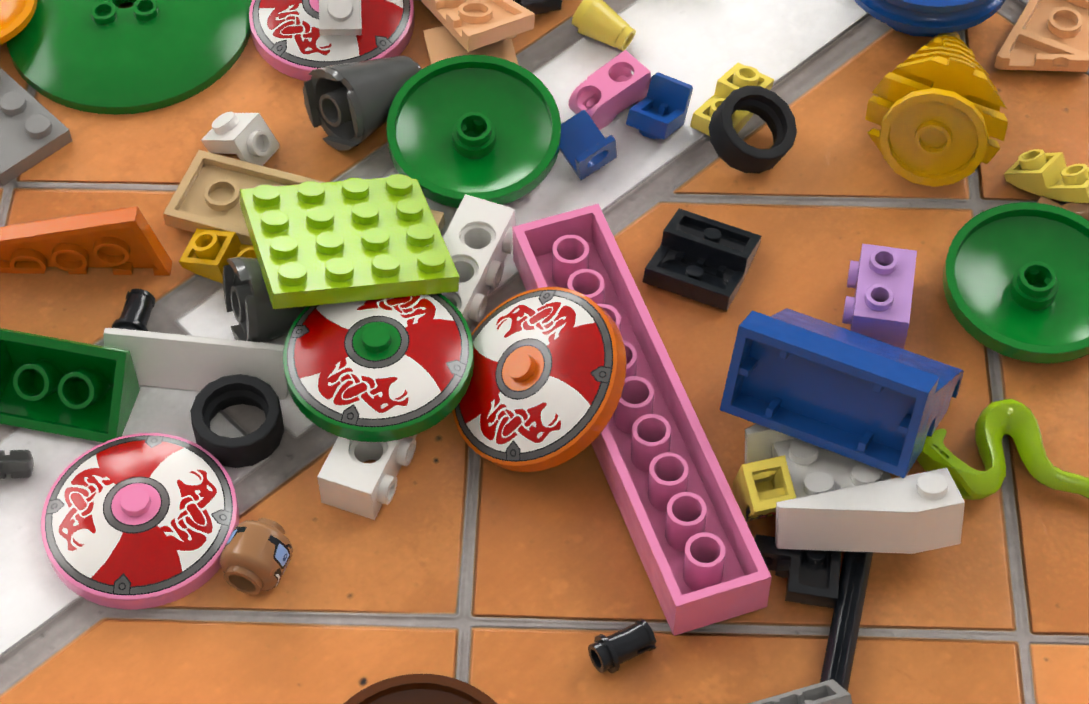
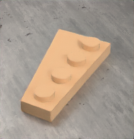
[421,0,535,52]

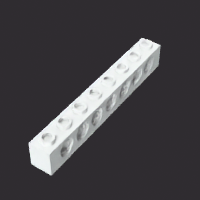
[317,194,516,520]

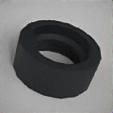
[709,86,797,173]
[190,374,284,468]

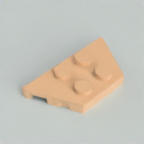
[994,0,1089,72]

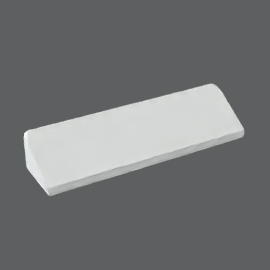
[103,327,289,400]

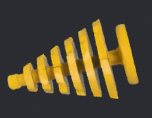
[865,32,1008,187]

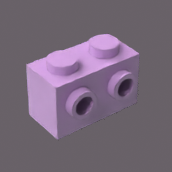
[842,243,917,349]

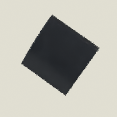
[643,208,762,311]

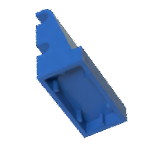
[720,308,964,478]

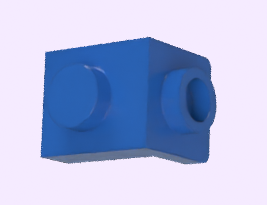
[626,72,693,140]

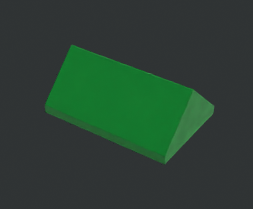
[0,328,140,443]

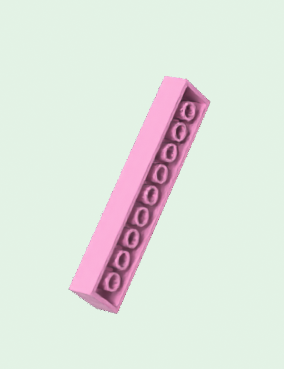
[512,204,772,636]

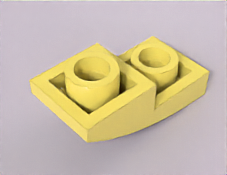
[690,63,774,136]
[1004,149,1089,203]

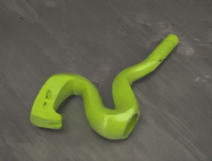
[917,399,1089,500]

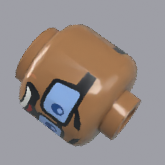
[219,518,293,595]

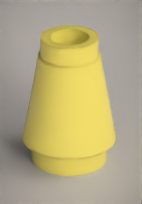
[572,0,636,51]

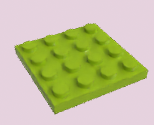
[240,174,460,309]

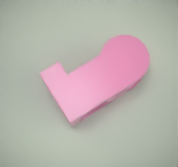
[568,50,651,130]

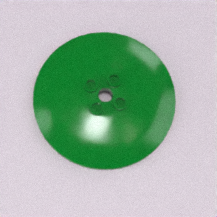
[6,0,252,115]

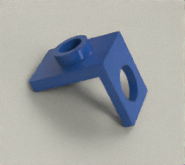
[559,110,617,180]

